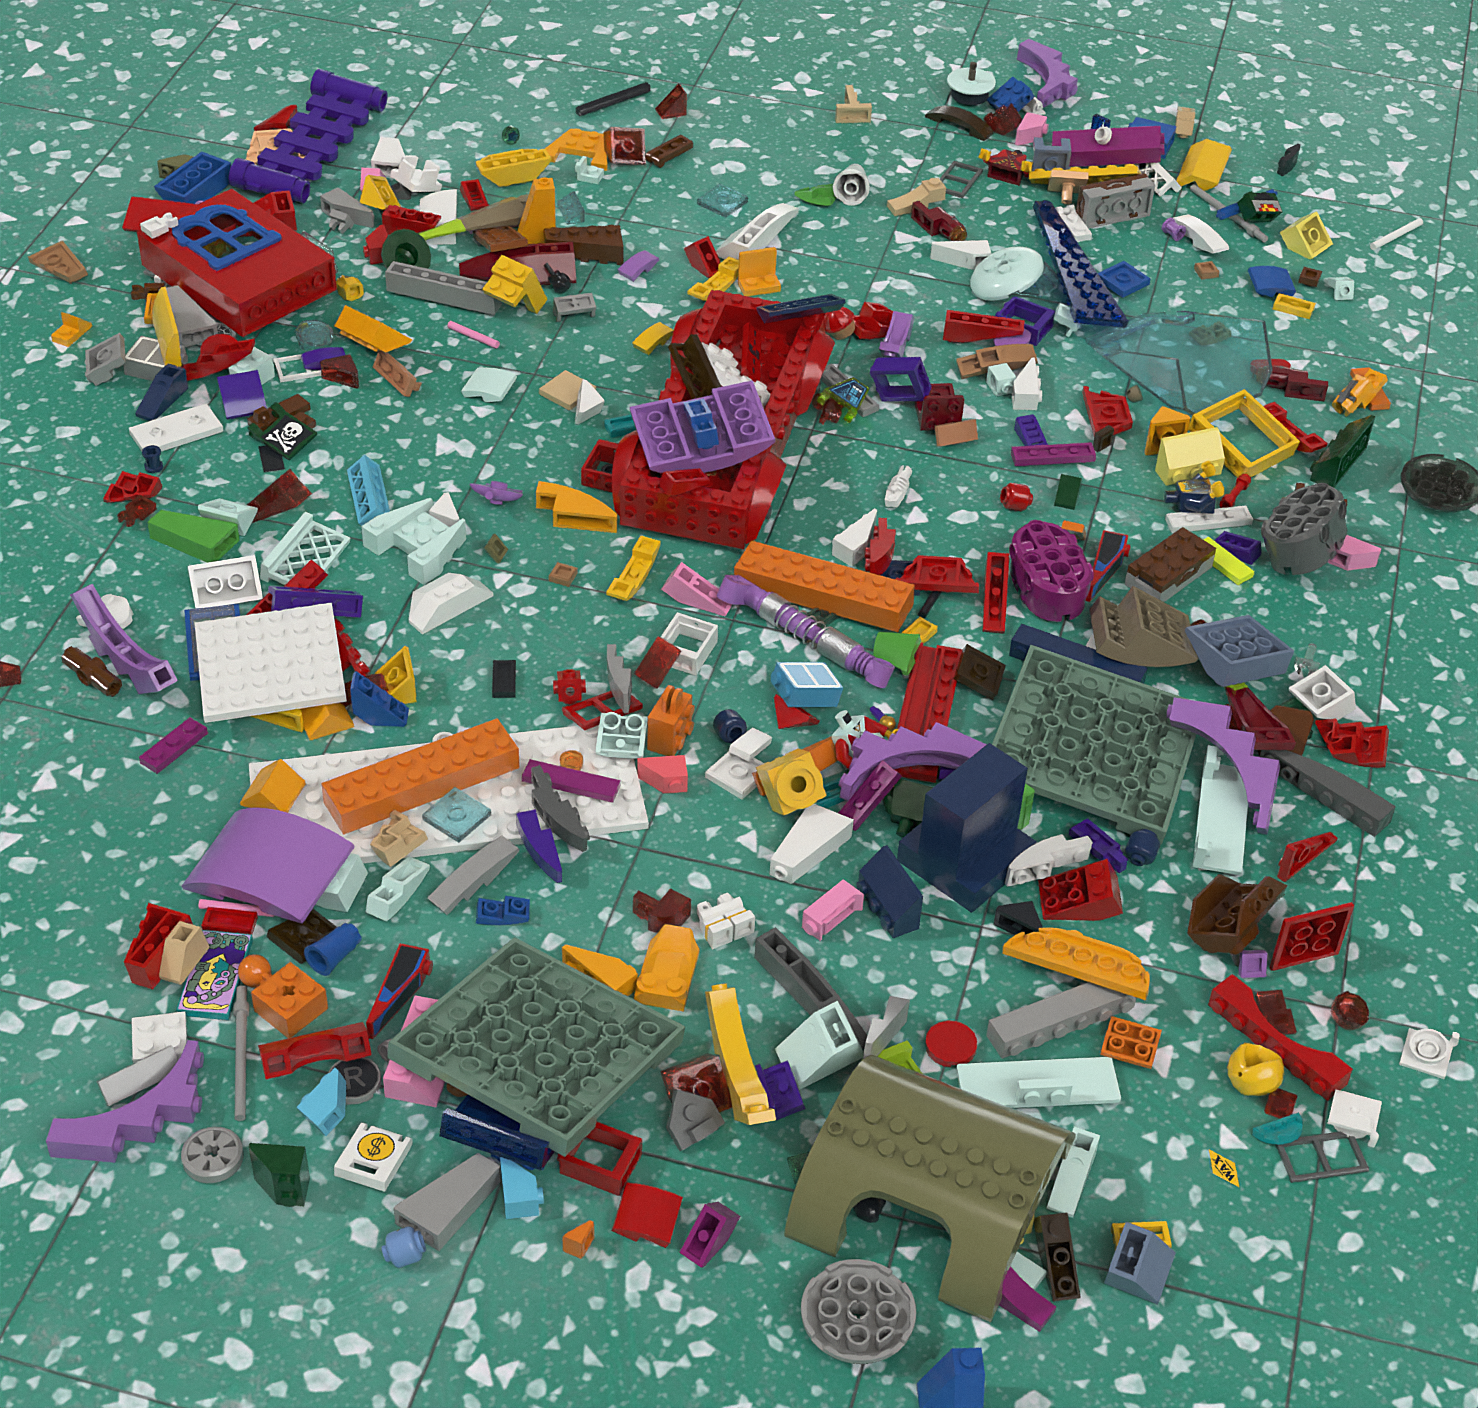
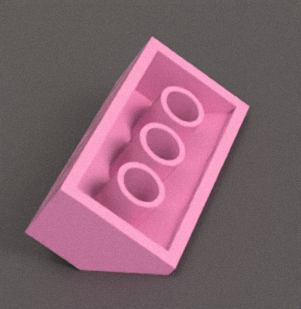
[383,995,445,1107]

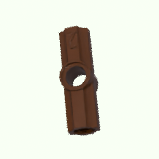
[61,646,122,697]

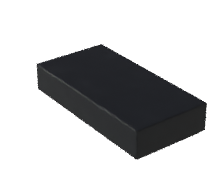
[492,660,516,698]

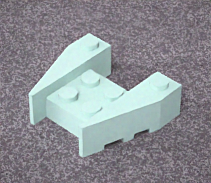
[361,498,466,585]

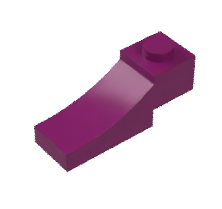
[999,1266,1056,1332]

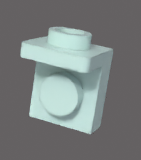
[575,156,604,184]
[1328,277,1354,300]
[1054,303,1081,337]

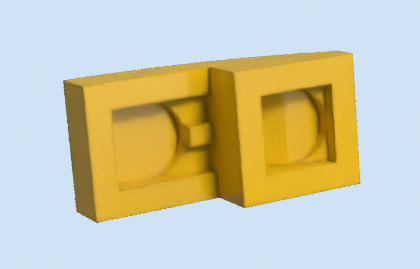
[632,322,674,355]

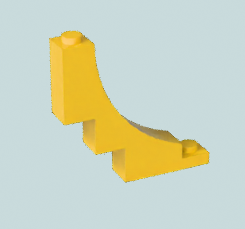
[705,983,776,1125]

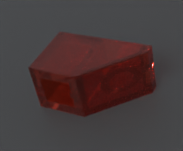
[983,103,1023,136]

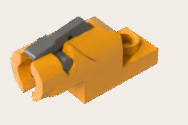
[1332,369,1388,417]

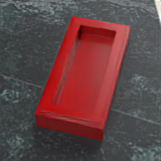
[201,907,258,935]

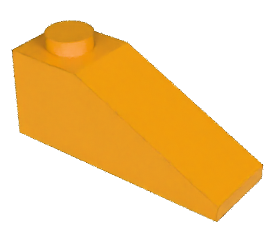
[562,944,638,996]

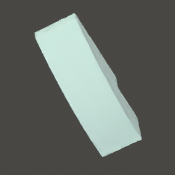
[366,856,430,921]

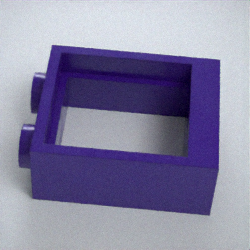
[995,296,1055,346]
[870,357,932,401]

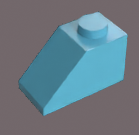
[500,1157,544,1219]

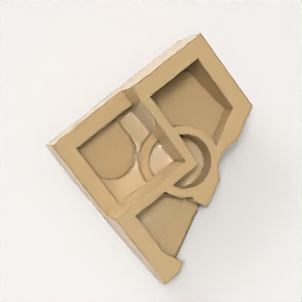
[370,810,428,867]

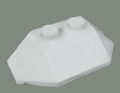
[409,573,493,634]

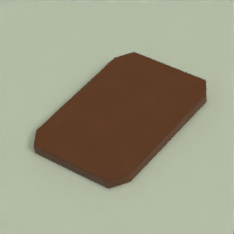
[1257,705,1314,757]

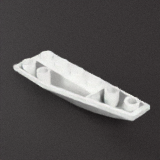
[716,203,799,260]

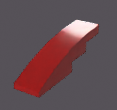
[182,339,255,381]

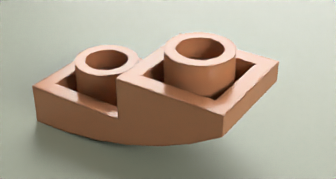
[935,419,978,446]

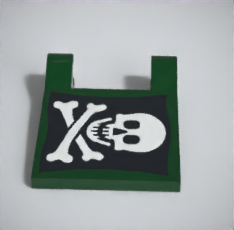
[247,403,317,461]

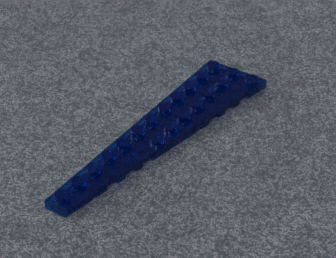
[1033,200,1129,328]

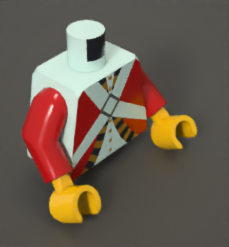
[832,710,898,770]

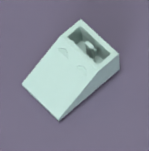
[316,853,368,912]
[775,1001,864,1090]

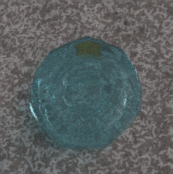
[295,320,333,352]

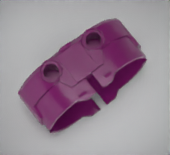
[1009,520,1094,622]

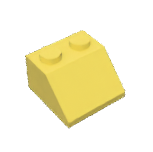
[1280,211,1333,260]

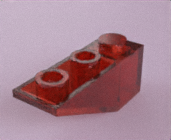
[247,469,312,523]

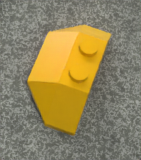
[476,149,551,187]

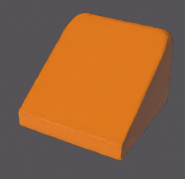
[562,1220,594,1259]

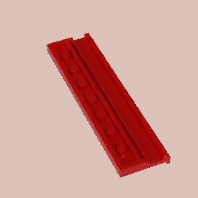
[894,642,963,783]

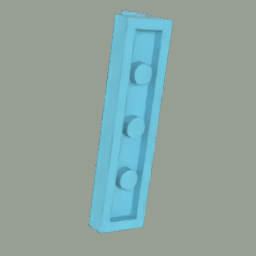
[347,455,390,526]

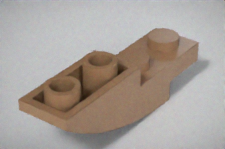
[956,344,1038,379]

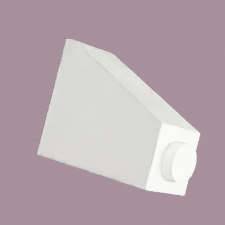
[371,137,405,178]

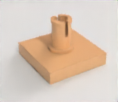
[1048,170,1089,205]

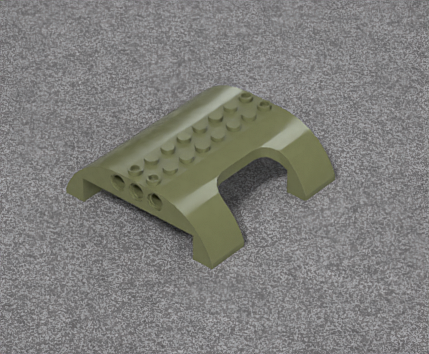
[784,1055,1076,1322]

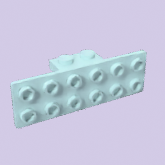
[956,1057,1121,1108]

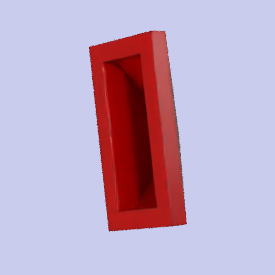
[774,694,820,729]

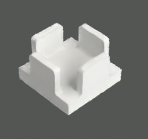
[390,155,442,192]

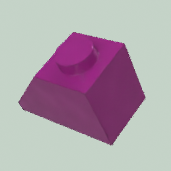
[679,1202,741,1268]

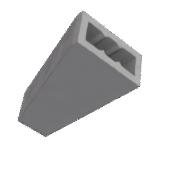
[158,285,218,347]
[394,1153,501,1251]

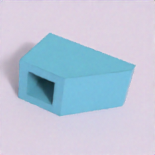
[296,1068,346,1136]

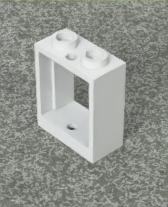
[655,612,718,676]

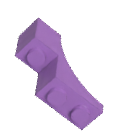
[879,311,914,357]

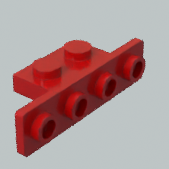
[334,618,372,681]

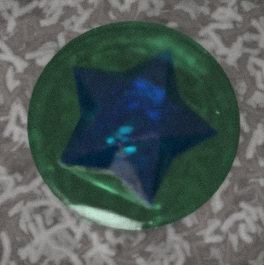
[502,126,520,145]

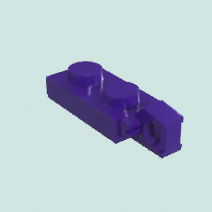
[1068,818,1128,873]

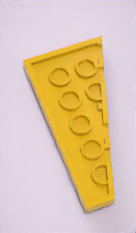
[1029,164,1142,185]

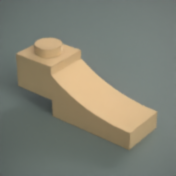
[1175,106,1195,138]
[887,178,946,216]

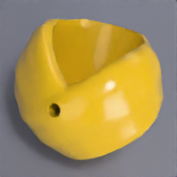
[1227,1043,1284,1096]

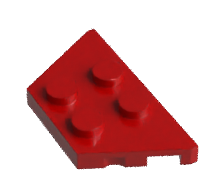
[1082,386,1133,437]
[895,555,979,593]

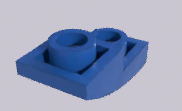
[476,896,530,925]

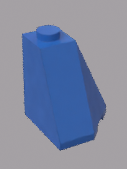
[916,1348,985,1408]

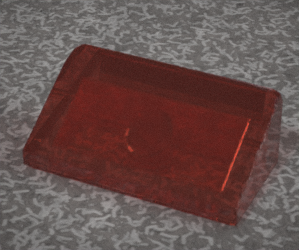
[634,636,682,689]

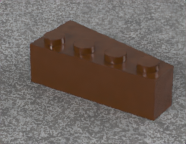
[545,225,624,266]

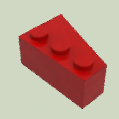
[124,903,193,989]

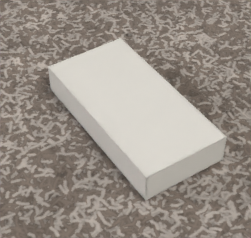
[729,727,772,761]

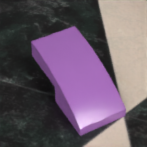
[618,250,659,282]

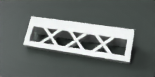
[1135,163,1182,197]

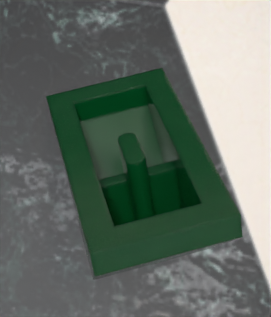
[1054,474,1083,510]

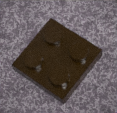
[953,644,1006,700]

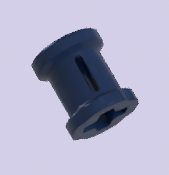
[142,445,163,473]

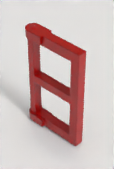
[562,691,643,731]

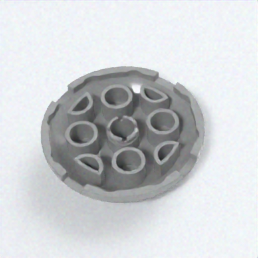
[801,1259,916,1364]

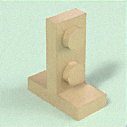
[835,85,872,123]

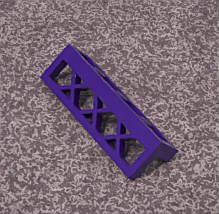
[268,586,363,618]

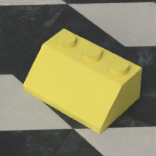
[1155,427,1225,486]

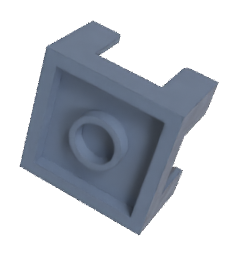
[1031,137,1071,171]

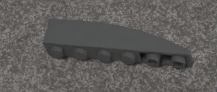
[1260,750,1396,837]
[754,927,867,1050]

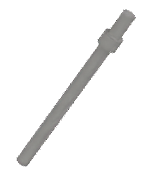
[1190,184,1268,243]
[233,986,249,1121]

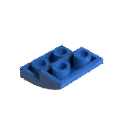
[1248,266,1296,298]

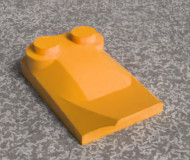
[634,924,700,1012]

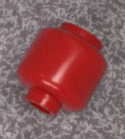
[1000,482,1033,512]

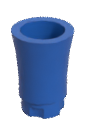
[304,923,362,976]

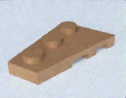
[28,240,88,283]

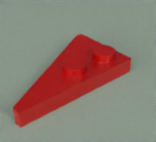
[1277,832,1338,882]

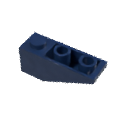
[135,363,188,421]

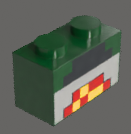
[1237,191,1283,222]

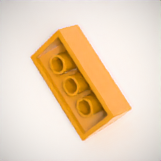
[335,305,412,352]

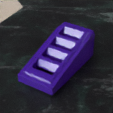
[1014,414,1048,446]
[1214,531,1262,565]

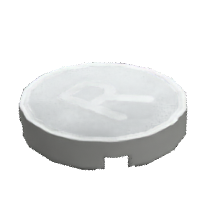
[328,1057,381,1104]

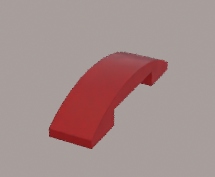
[1263,402,1328,453]

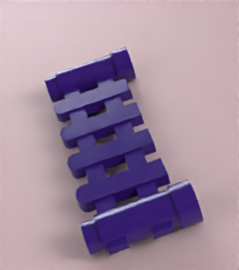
[229,68,388,203]

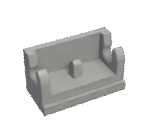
[553,293,596,322]

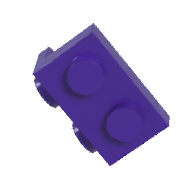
[755,1060,806,1121]

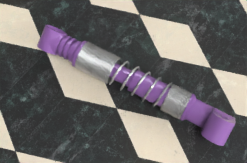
[716,575,895,688]

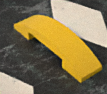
[687,256,739,301]
[606,536,661,601]

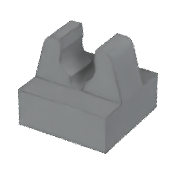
[329,209,354,234]

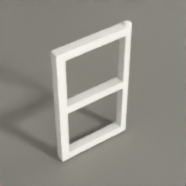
[273,354,340,382]

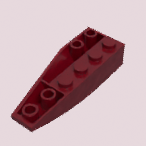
[459,242,576,285]

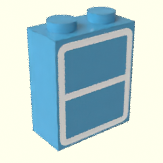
[771,662,843,707]

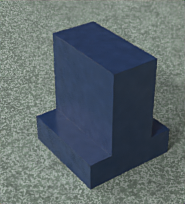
[897,743,1037,913]

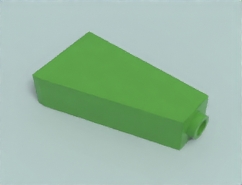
[147,510,240,563]

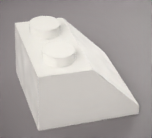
[1289,665,1356,721]

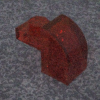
[633,888,691,933]

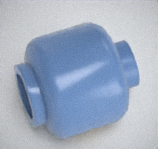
[382,1226,426,1268]

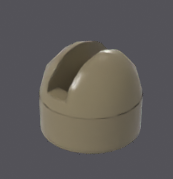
[1127,385,1143,402]

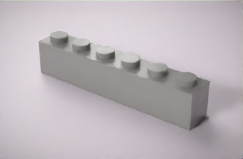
[385,261,502,315]
[986,982,1136,1059]

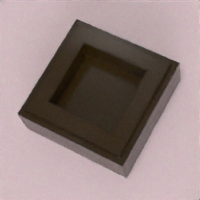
[1093,425,1114,452]

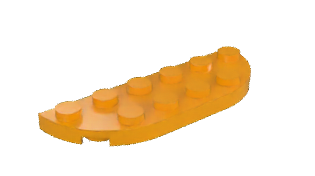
[1003,928,1150,1001]

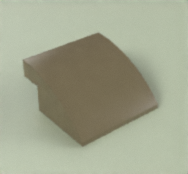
[1090,586,1198,667]

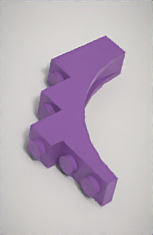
[1017,39,1078,108]
[70,584,178,694]
[839,722,987,801]
[46,1040,204,1163]

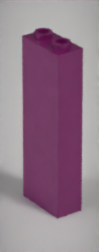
[1052,126,1165,167]

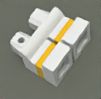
[697,893,755,949]

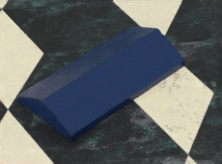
[756,294,846,324]

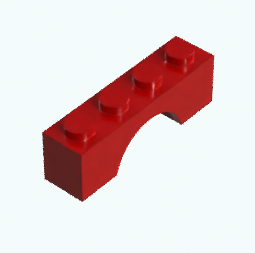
[258,1022,372,1079]

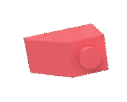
[637,755,688,793]

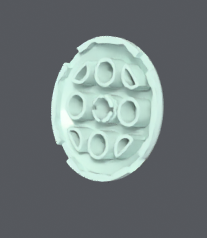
[970,246,1044,301]

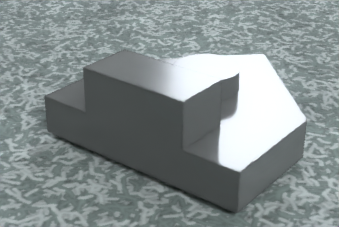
[666,1090,725,1151]

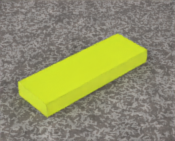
[1203,537,1255,585]

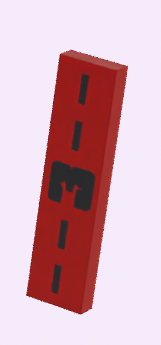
[741,322,762,382]

